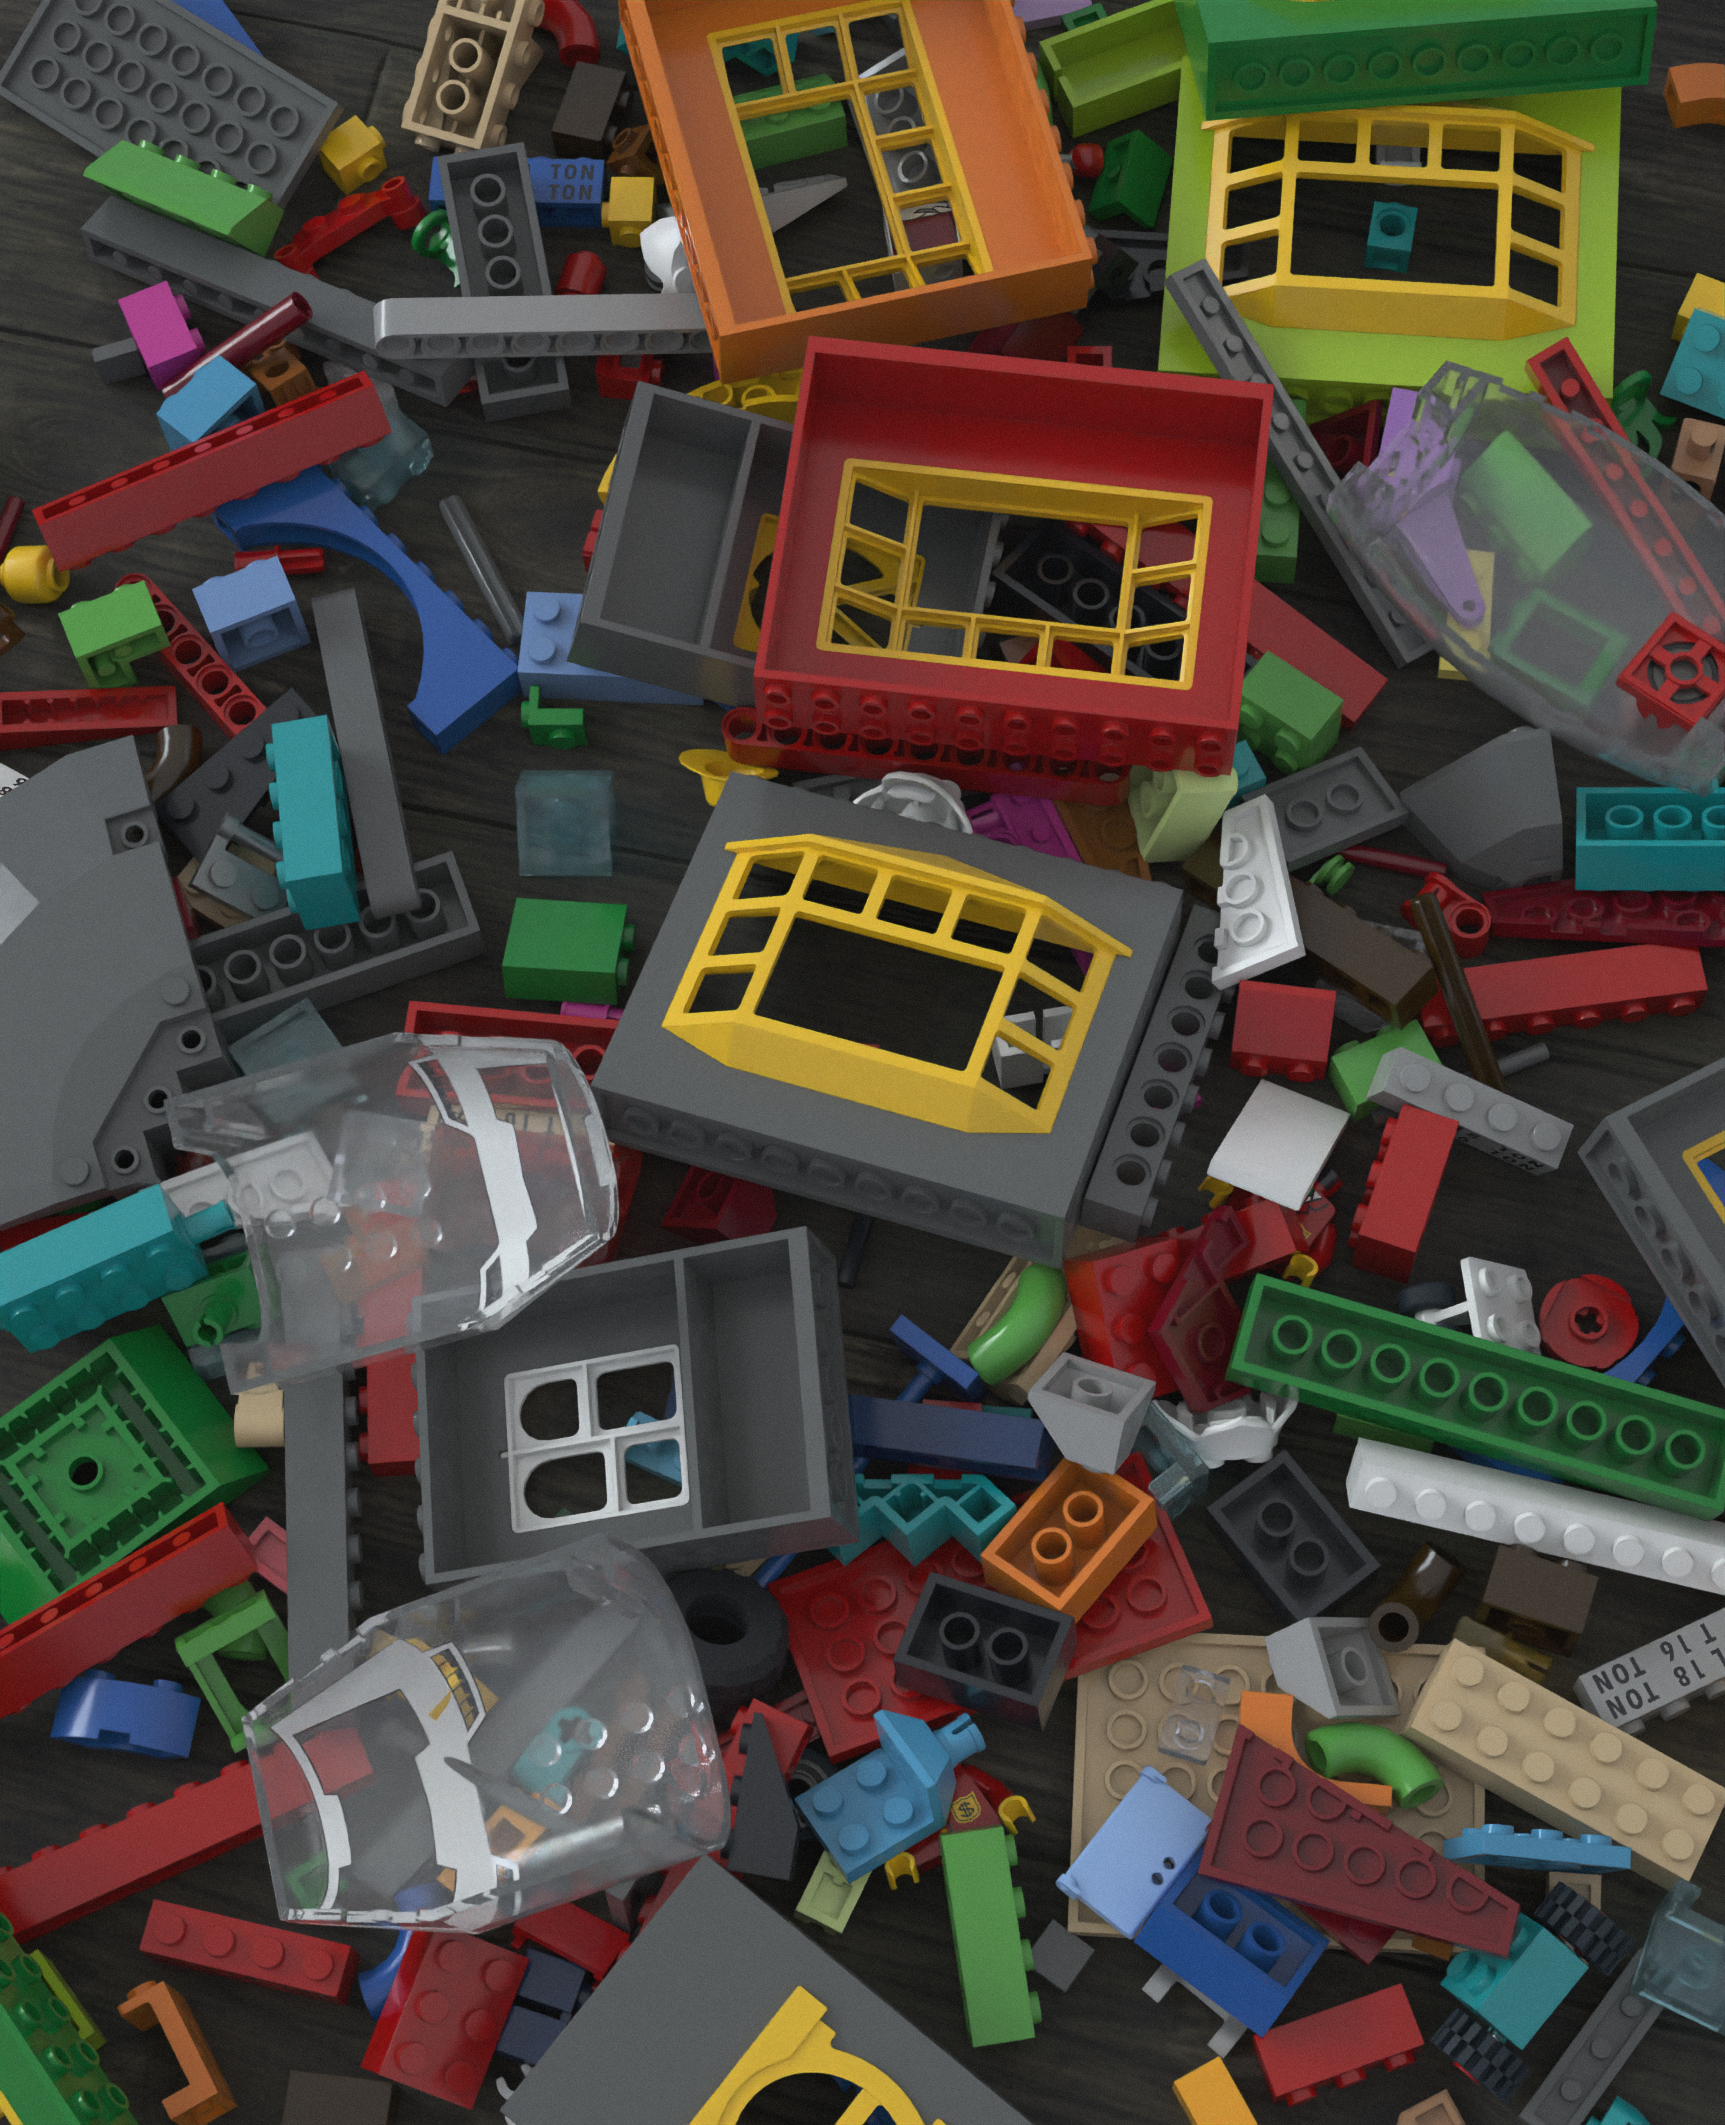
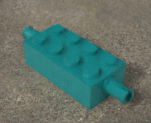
[0,1183,237,1353]

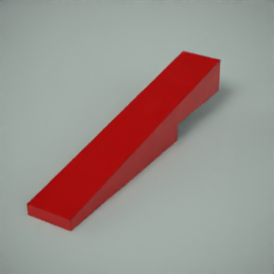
[0,686,178,751]

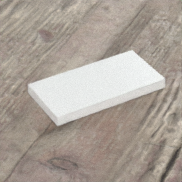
[1207,1079,1350,1211]

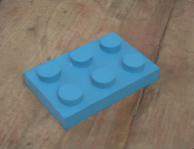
[1443,1824,1631,1874]

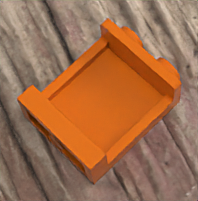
[117,1980,238,2125]

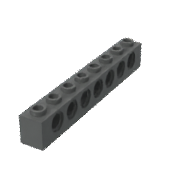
[1079,905,1238,1243]

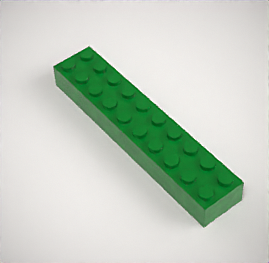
[1224,1273,1725,1522]

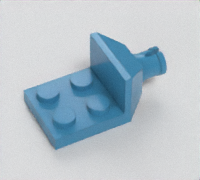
[794,1709,986,1884]

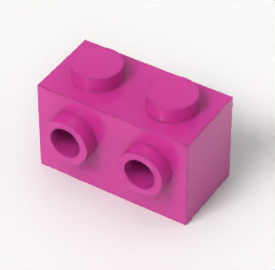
[118,280,207,391]

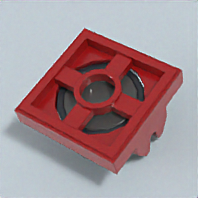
[1616,611,1725,736]

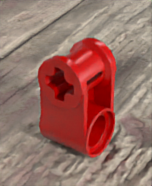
[1400,872,1491,959]

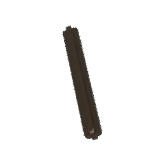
[1410,892,1510,1096]

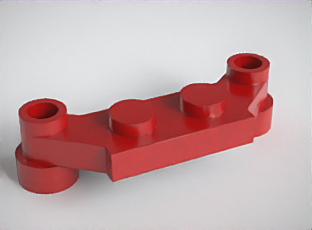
[273,176,427,280]

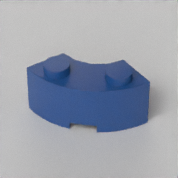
[50,1669,201,1760]

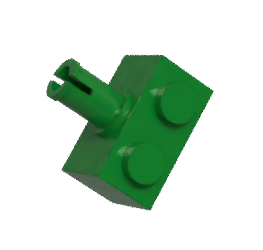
[161,1246,283,1348]

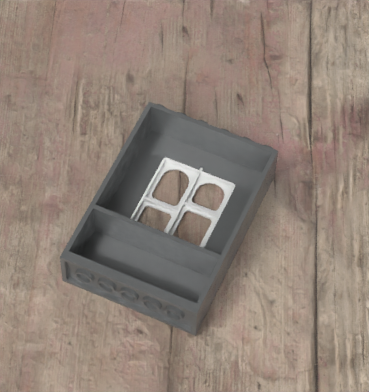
[409,1226,861,1608]

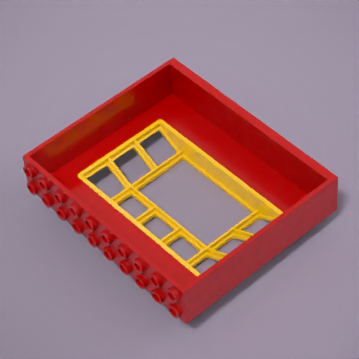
[753,336,1275,777]

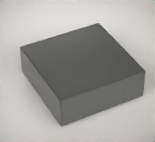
[92,337,146,386]
[1031,1919,1095,1995]

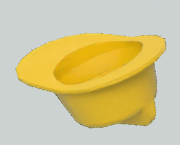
[679,749,779,807]

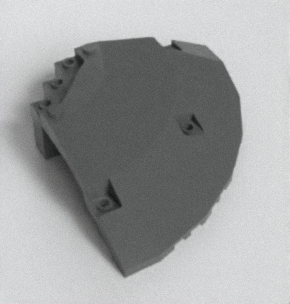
[0,735,239,1232]

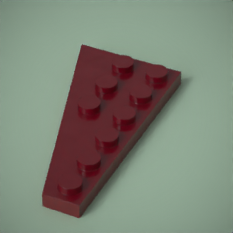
[1481,878,1725,948]
[1198,1723,1521,1960]

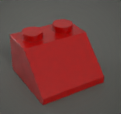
[1229,980,1336,1083]

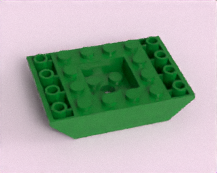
[0,1324,272,1625]

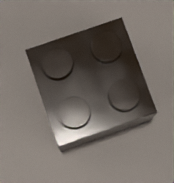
[1472,1544,1599,1658]

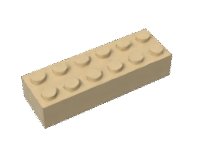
[1399,1638,1725,1892]

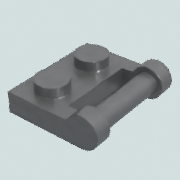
[188,812,288,920]

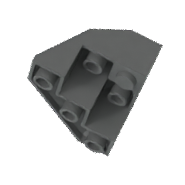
[1399,726,1563,891]

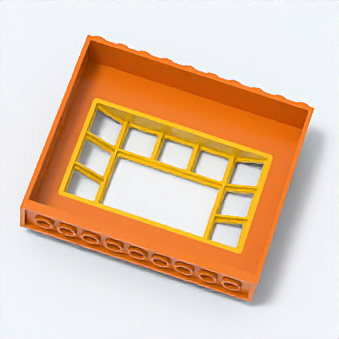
[618,0,1098,385]

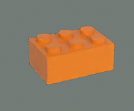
[980,1457,1158,1624]

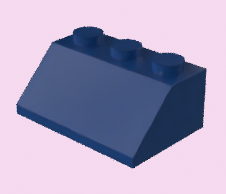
[1134,1846,1330,2038]

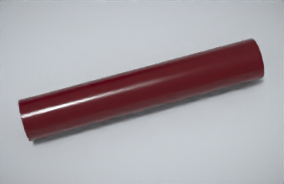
[162,292,313,399]

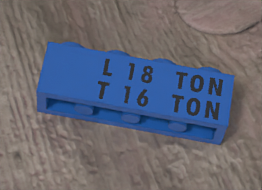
[428,156,609,228]

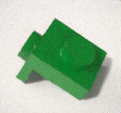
[521,686,588,749]

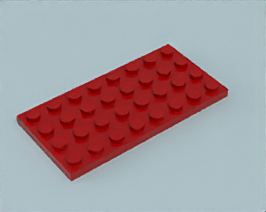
[767,1451,1213,1765]

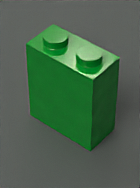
[502,898,637,1005]

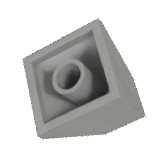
[1028,1352,1156,1475]
[1264,1617,1401,1719]

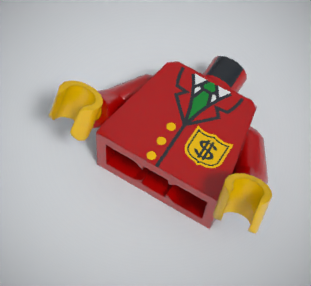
[1198,1165,1343,1288]
[885,1763,1036,1890]

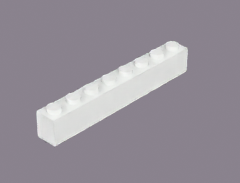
[1346,1437,1725,1595]

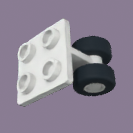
[1397,1257,1541,1356]

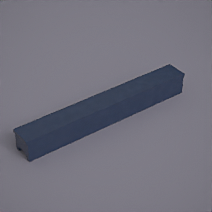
[664,1371,1055,1483]

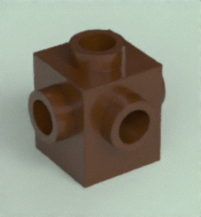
[606,123,665,188]

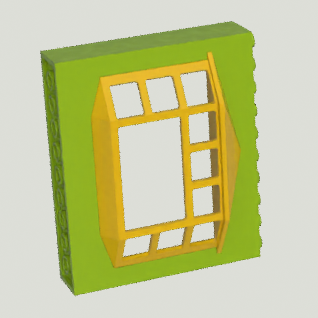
[1158,55,1621,443]

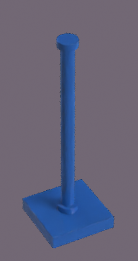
[752,1314,987,1590]

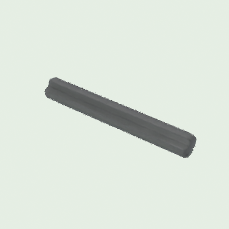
[439,494,524,645]

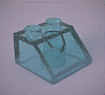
[515,770,615,876]

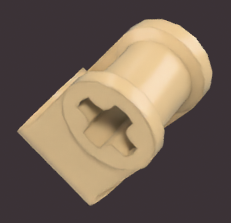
[234,1354,285,1448]

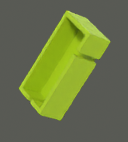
[1039,0,1188,138]

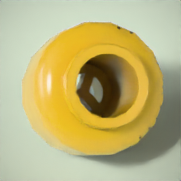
[0,545,70,604]

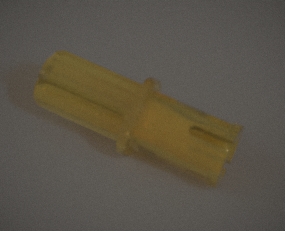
[1451,1616,1554,1686]

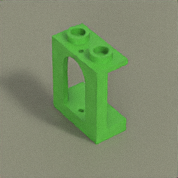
[174,1589,289,1753]

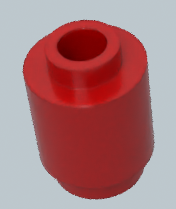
[554,251,608,295]

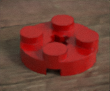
[1538,1274,1639,1374]

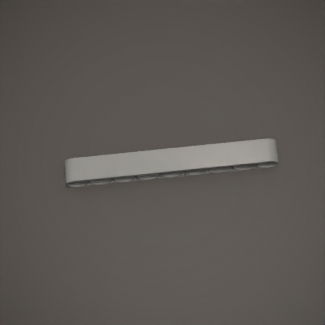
[373,293,713,359]

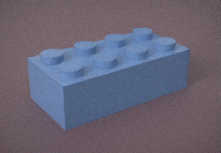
[518,592,704,706]

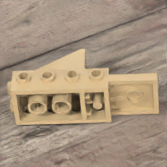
[401,0,545,154]

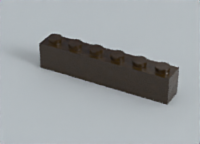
[1181,829,1439,1031]

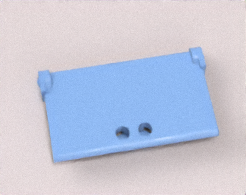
[1056,1765,1212,1940]

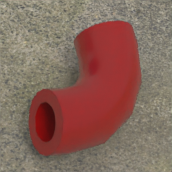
[534,0,600,68]

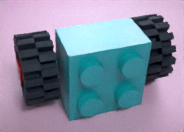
[1430,1881,1635,2104]

